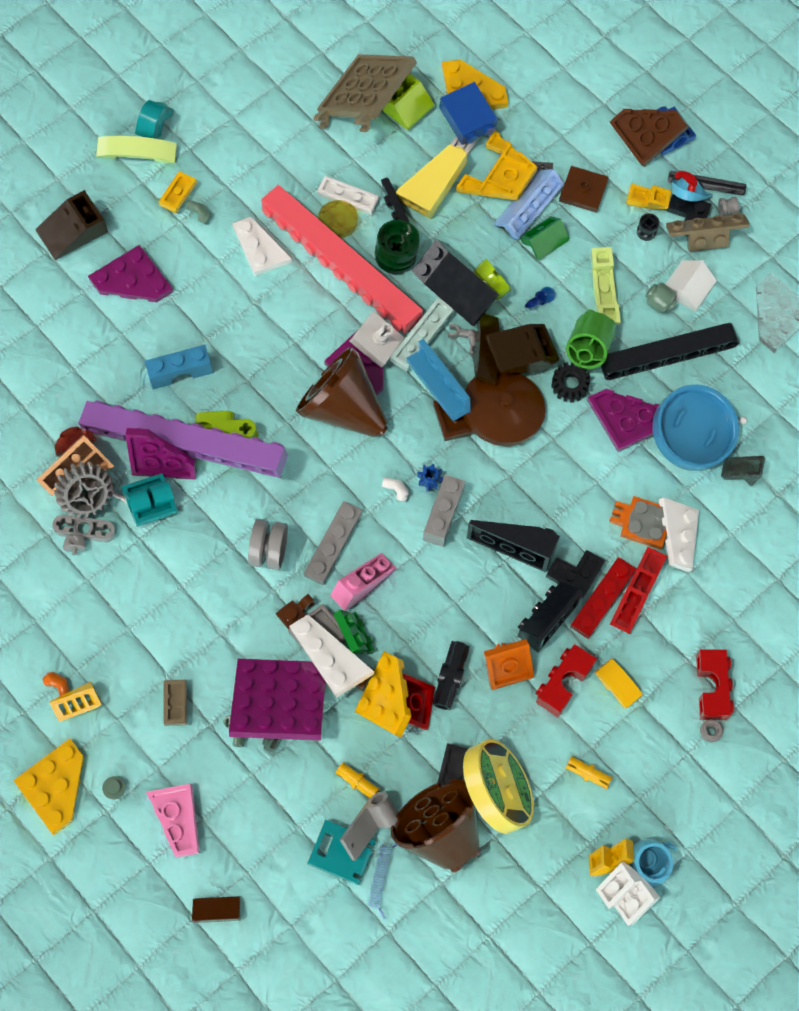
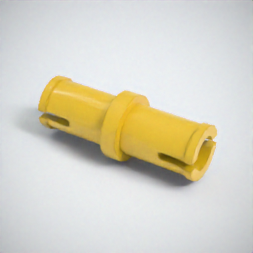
[565,756,613,790]
[336,762,380,799]

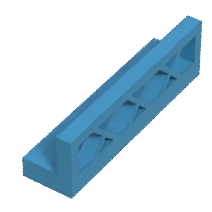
[407,339,470,421]

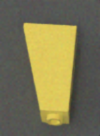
[396,144,468,219]

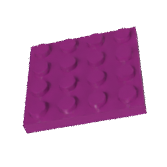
[229,659,325,741]

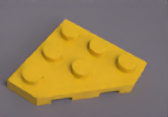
[441,59,508,110]
[354,651,411,737]
[13,739,84,835]

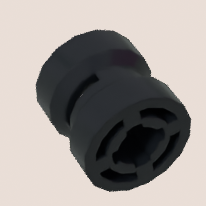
[636,213,659,241]

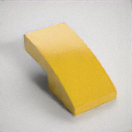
[626,183,671,210]
[594,659,643,708]
[589,838,634,877]

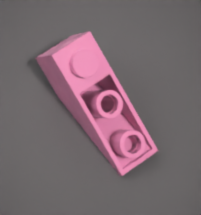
[330,553,396,611]

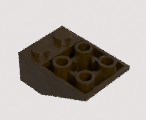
[35,190,108,260]
[485,324,560,373]

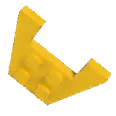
[456,131,537,201]

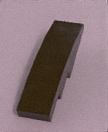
[473,314,499,385]

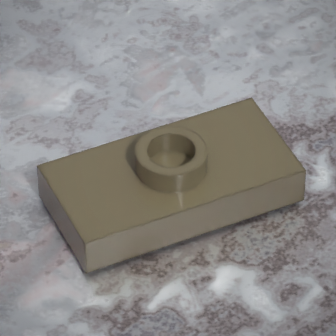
[164,679,187,726]

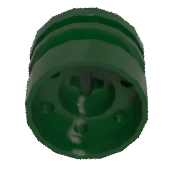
[374,220,420,274]

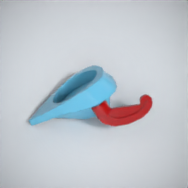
[671,171,713,201]

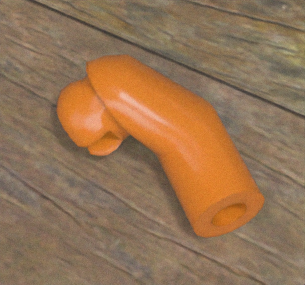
[43,672,70,696]

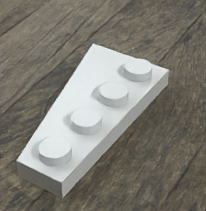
[289,615,374,698]

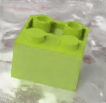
[383,74,434,130]

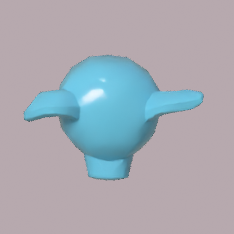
[629,839,677,887]

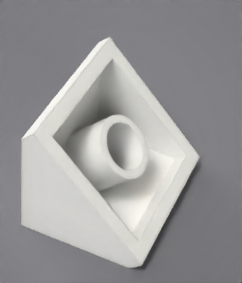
[666,260,717,312]

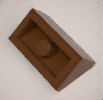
[192,896,240,923]

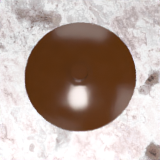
[463,369,545,446]

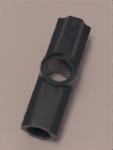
[432,641,470,710]

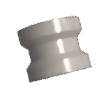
[718,197,739,216]

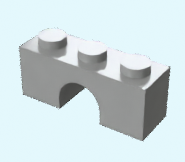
[423,475,465,547]

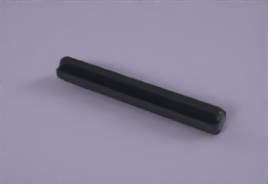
[668,171,747,195]

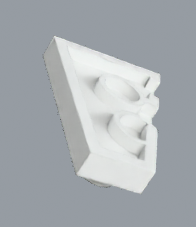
[232,217,292,276]
[659,497,699,572]

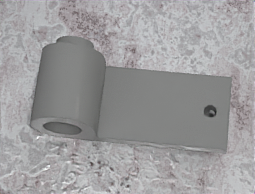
[340,792,398,861]

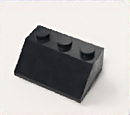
[517,582,583,653]

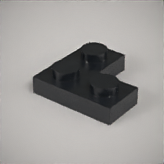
[667,194,712,237]
[546,550,605,598]

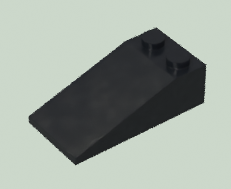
[412,239,500,326]
[467,520,560,573]

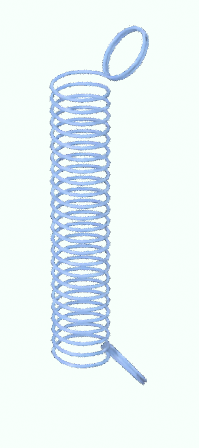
[367,843,397,919]

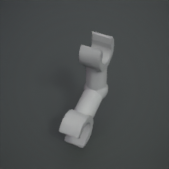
[448,324,476,357]

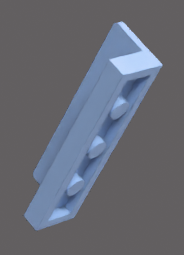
[494,169,564,239]

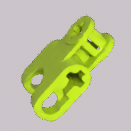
[195,411,259,439]

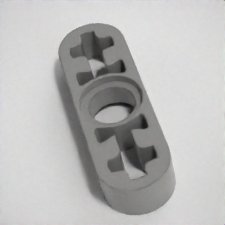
[52,515,116,542]

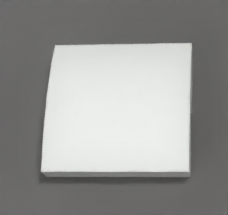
[596,862,660,926]

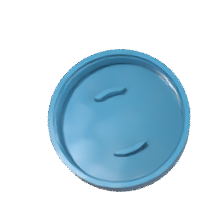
[652,385,739,471]

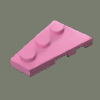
[146,784,200,858]

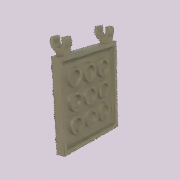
[313,54,417,132]

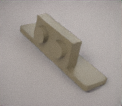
[666,213,750,252]

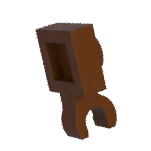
[276,594,315,629]

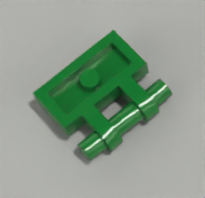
[333,610,375,655]

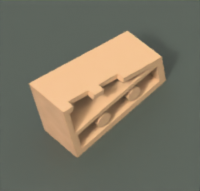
[36,435,114,496]

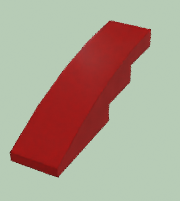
[609,547,667,634]

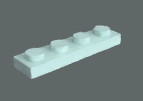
[390,298,454,372]

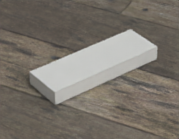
[317,176,380,216]

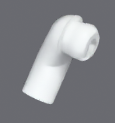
[382,477,409,501]

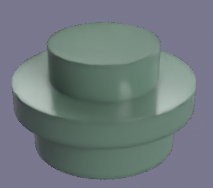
[102,776,126,800]

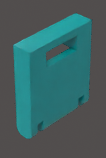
[307,819,376,885]

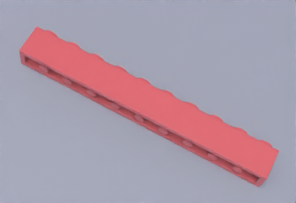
[261,184,423,335]

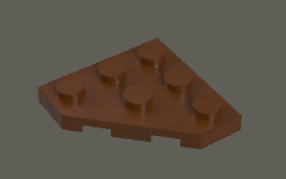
[610,109,690,167]

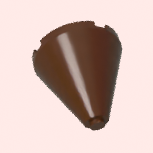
[296,348,388,437]

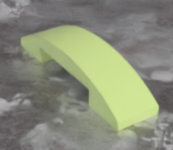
[96,136,177,163]
[591,247,621,324]

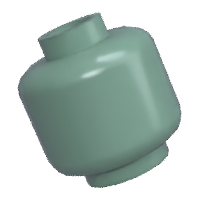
[645,282,677,313]

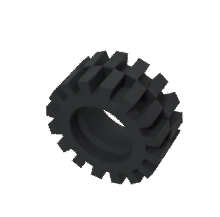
[551,362,591,403]

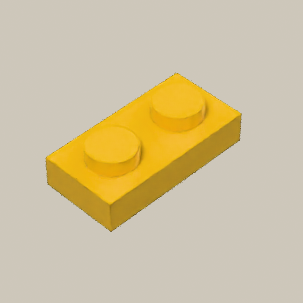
[159,171,197,214]

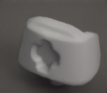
[63,535,87,555]

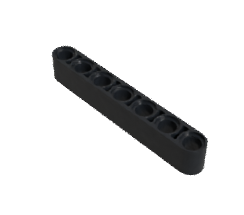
[600,323,740,380]

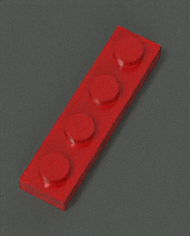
[570,557,636,639]

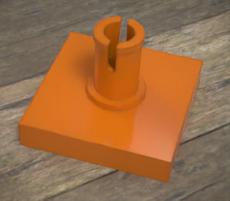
[484,639,534,690]

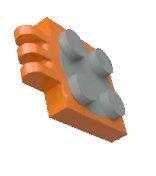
[609,496,667,550]

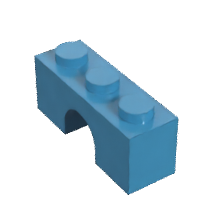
[144,345,213,389]

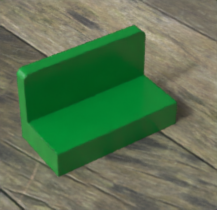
[520,216,570,260]

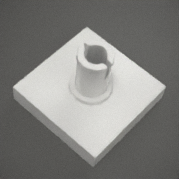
[349,311,405,368]

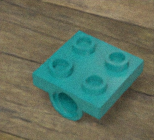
[122,473,178,527]

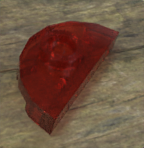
[55,427,97,457]

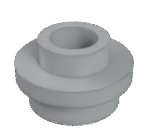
[700,720,723,742]

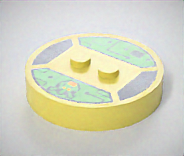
[463,739,534,834]

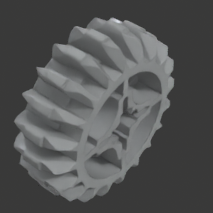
[54,461,113,519]

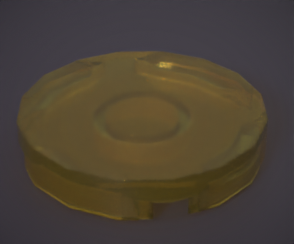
[318,200,358,238]

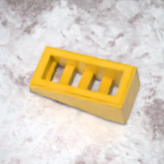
[49,681,102,722]

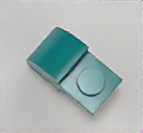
[135,100,174,139]

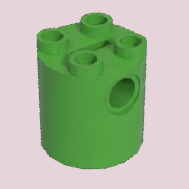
[566,310,616,369]

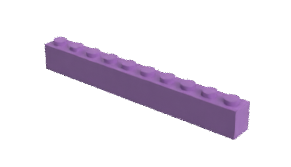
[78,400,288,478]

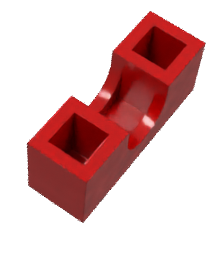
[535,644,597,717]
[696,649,734,720]

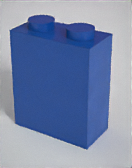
[439,82,498,145]

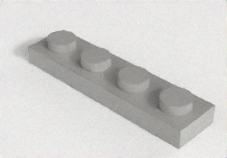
[303,501,363,585]

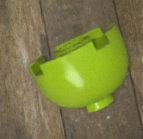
[475,259,511,299]

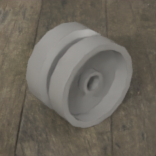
[248,519,288,570]

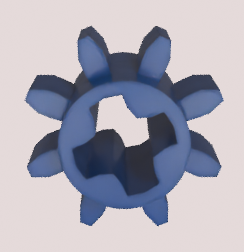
[417,464,443,491]

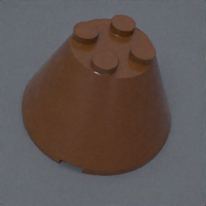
[391,779,481,872]

